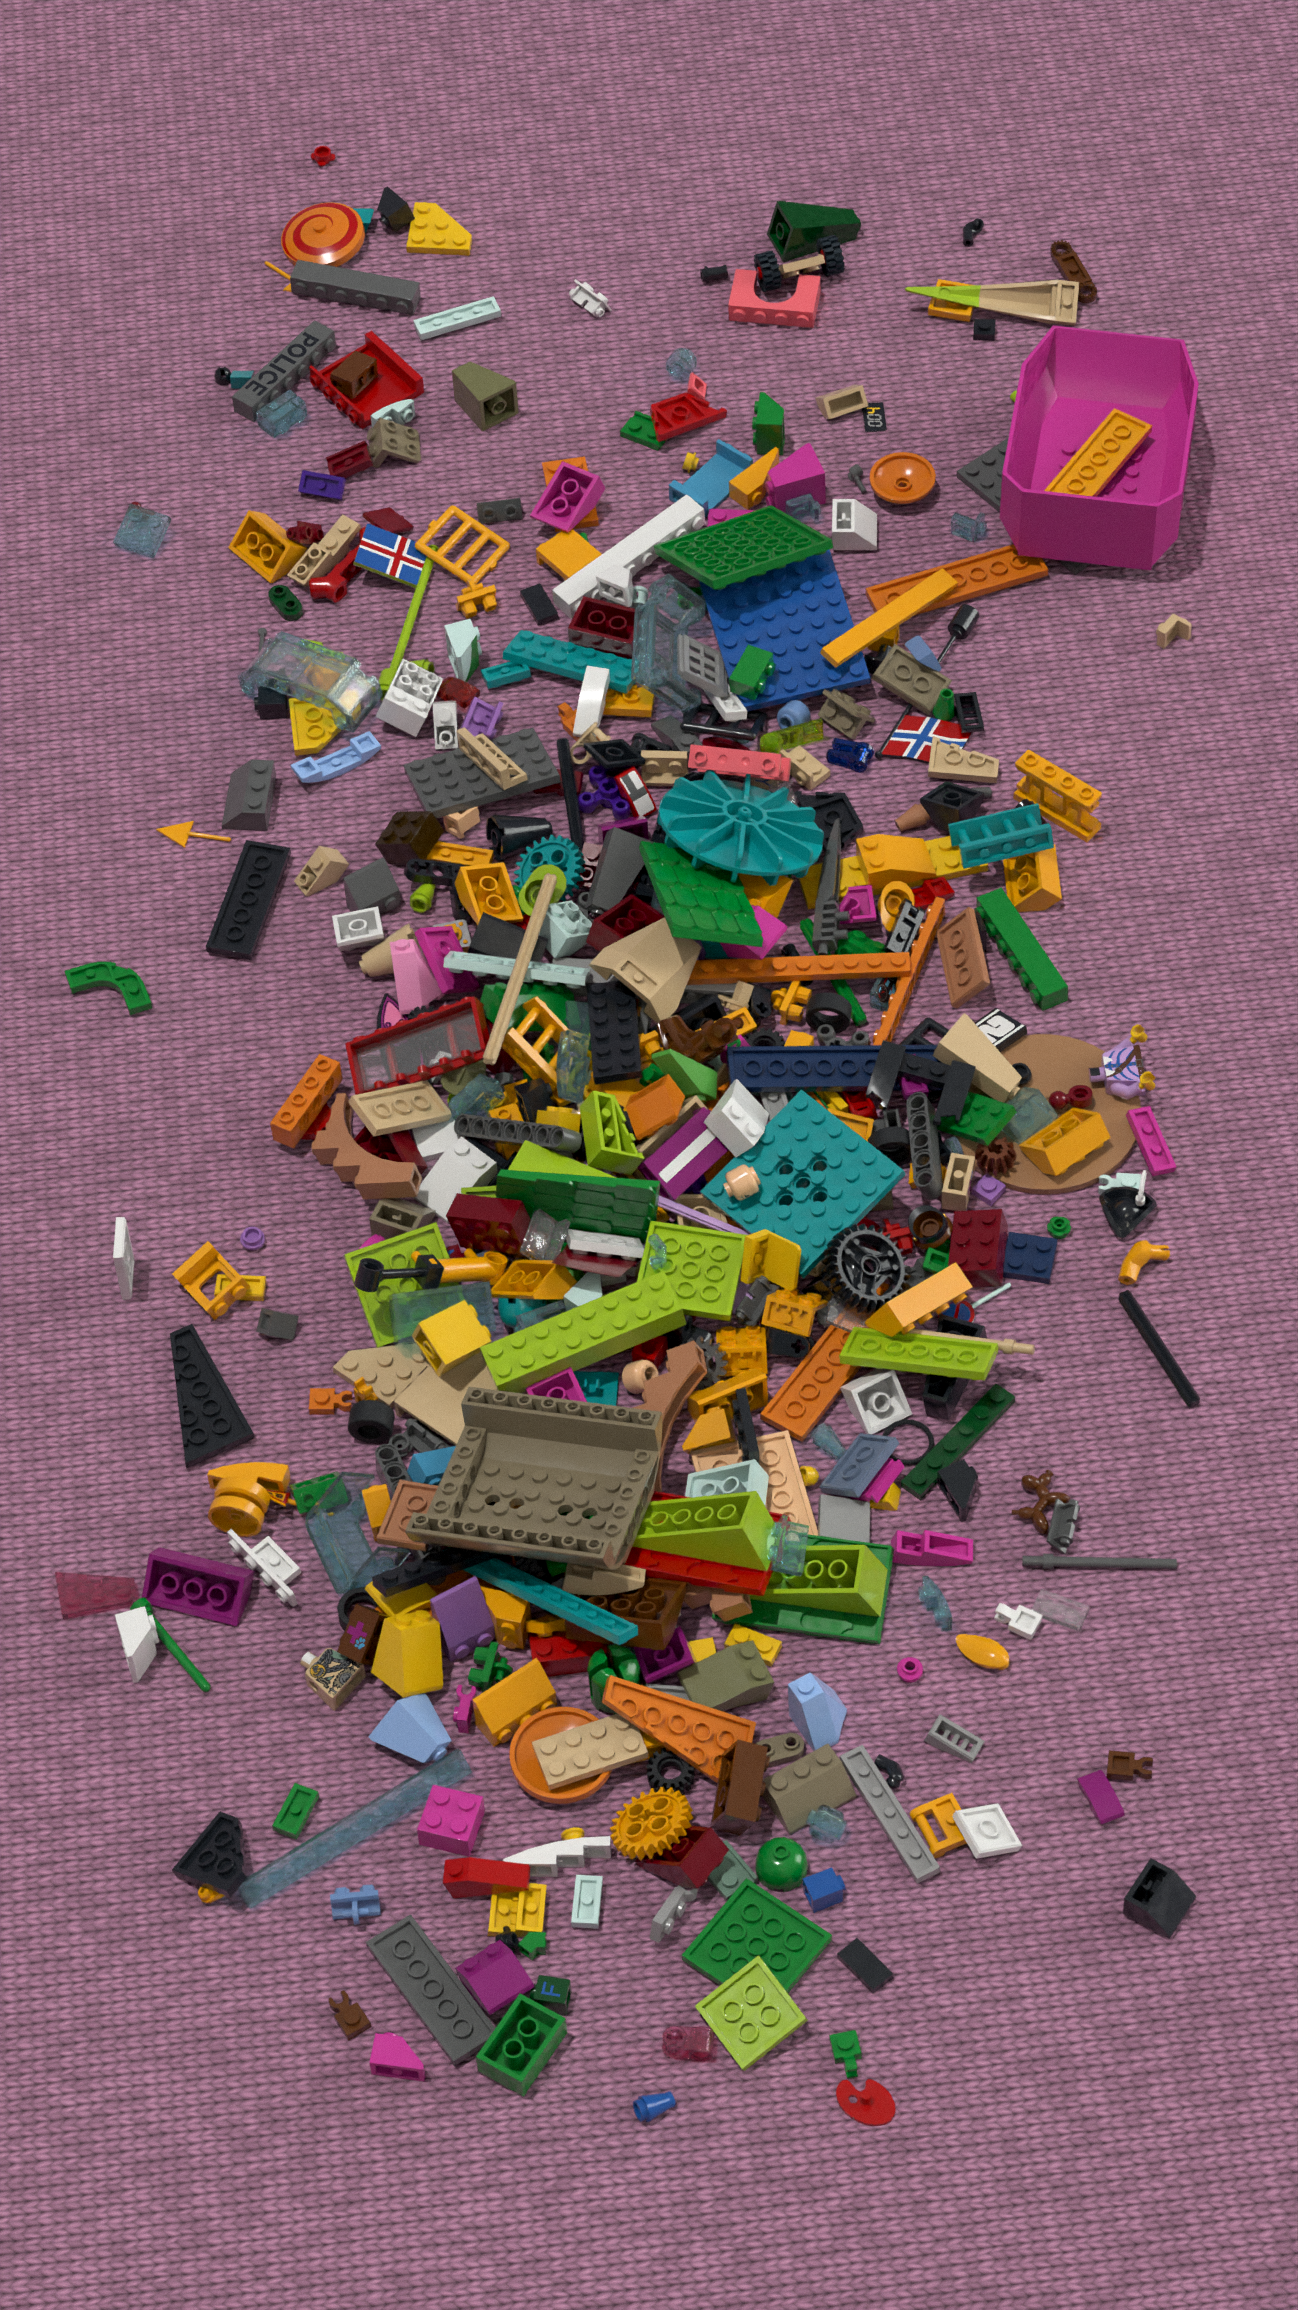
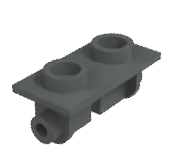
[476,498,522,524]
[735,1275,779,1327]
[402,1418,450,1453]
[1046,1498,1080,1554]

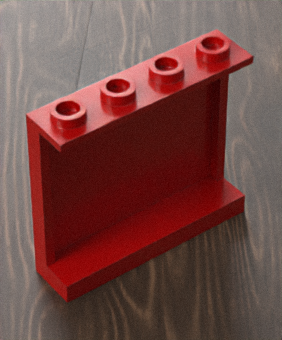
[309,331,424,429]

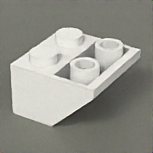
[832,499,877,550]

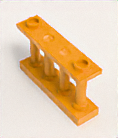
[501,996,593,1107]

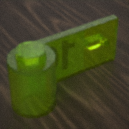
[760,718,823,754]

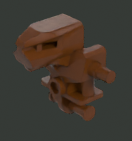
[656,1015,744,1063]

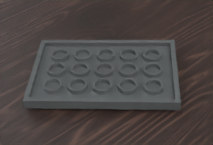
[403,728,561,818]

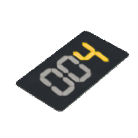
[862,402,887,432]

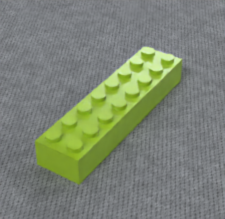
[480,1271,686,1393]

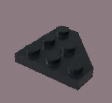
[172,1811,247,1898]

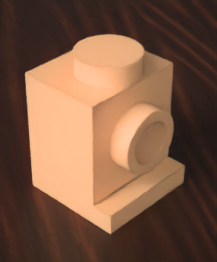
[443,807,480,839]

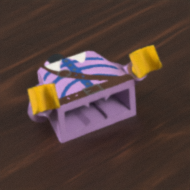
[1089,1024,1156,1099]

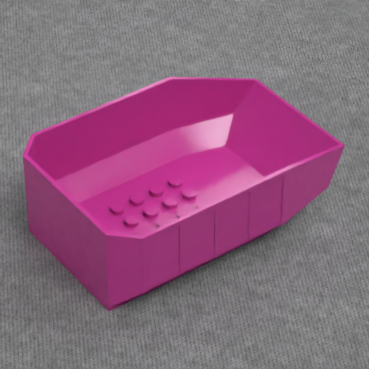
[999,325,1199,570]

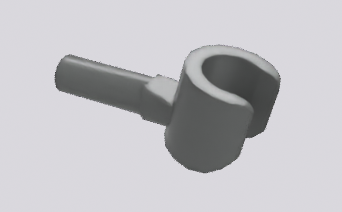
[848,464,867,494]

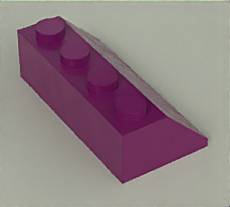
[142,1547,255,1626]

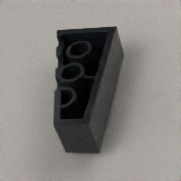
[922,1314,987,1420]

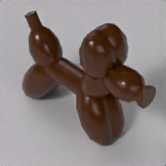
[1012,1470,1070,1535]

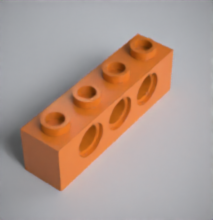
[270,1054,343,1149]

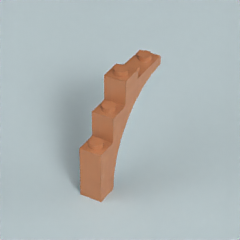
[312,1093,422,1199]

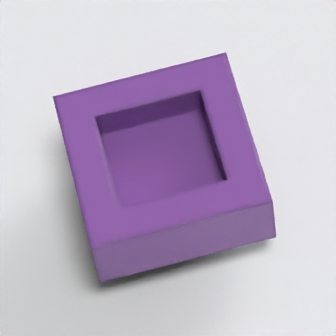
[972,1174,1006,1206]

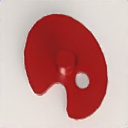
[836,2079,896,2126]

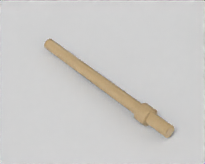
[909,1329,1035,1355]

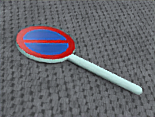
[938,1283,1011,1323]

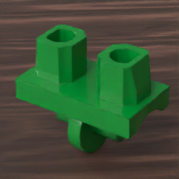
[468,1642,513,1693]

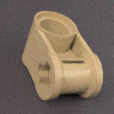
[570,721,611,764]

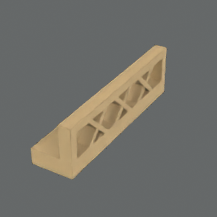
[456,727,528,790]

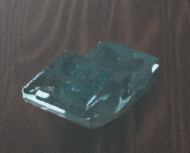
[918,1576,952,1632]

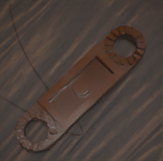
[1050,240,1097,303]

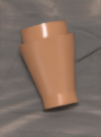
[894,803,930,832]

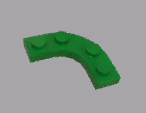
[64,962,152,1015]

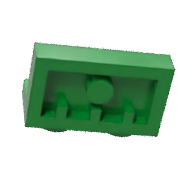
[289,1471,347,1514]

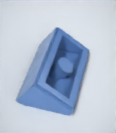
[905,635,941,672]

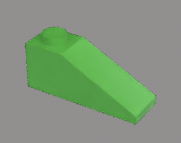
[652,1049,717,1104]

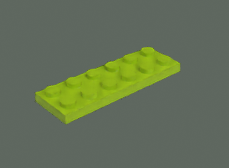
[839,1327,998,1381]

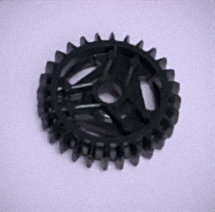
[821,1224,910,1315]

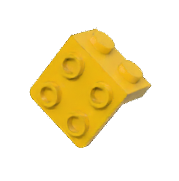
[740,1229,801,1291]

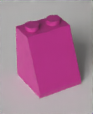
[765,443,826,514]

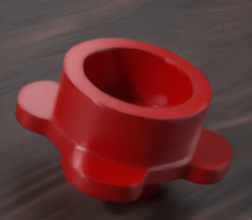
[311,146,336,166]

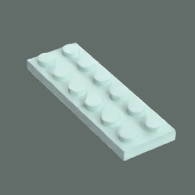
[443,951,590,988]

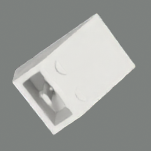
[375,659,443,737]

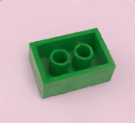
[476,1993,567,2097]

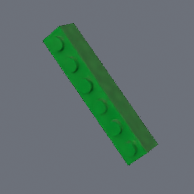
[974,887,1068,1011]

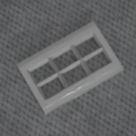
[677,634,728,697]

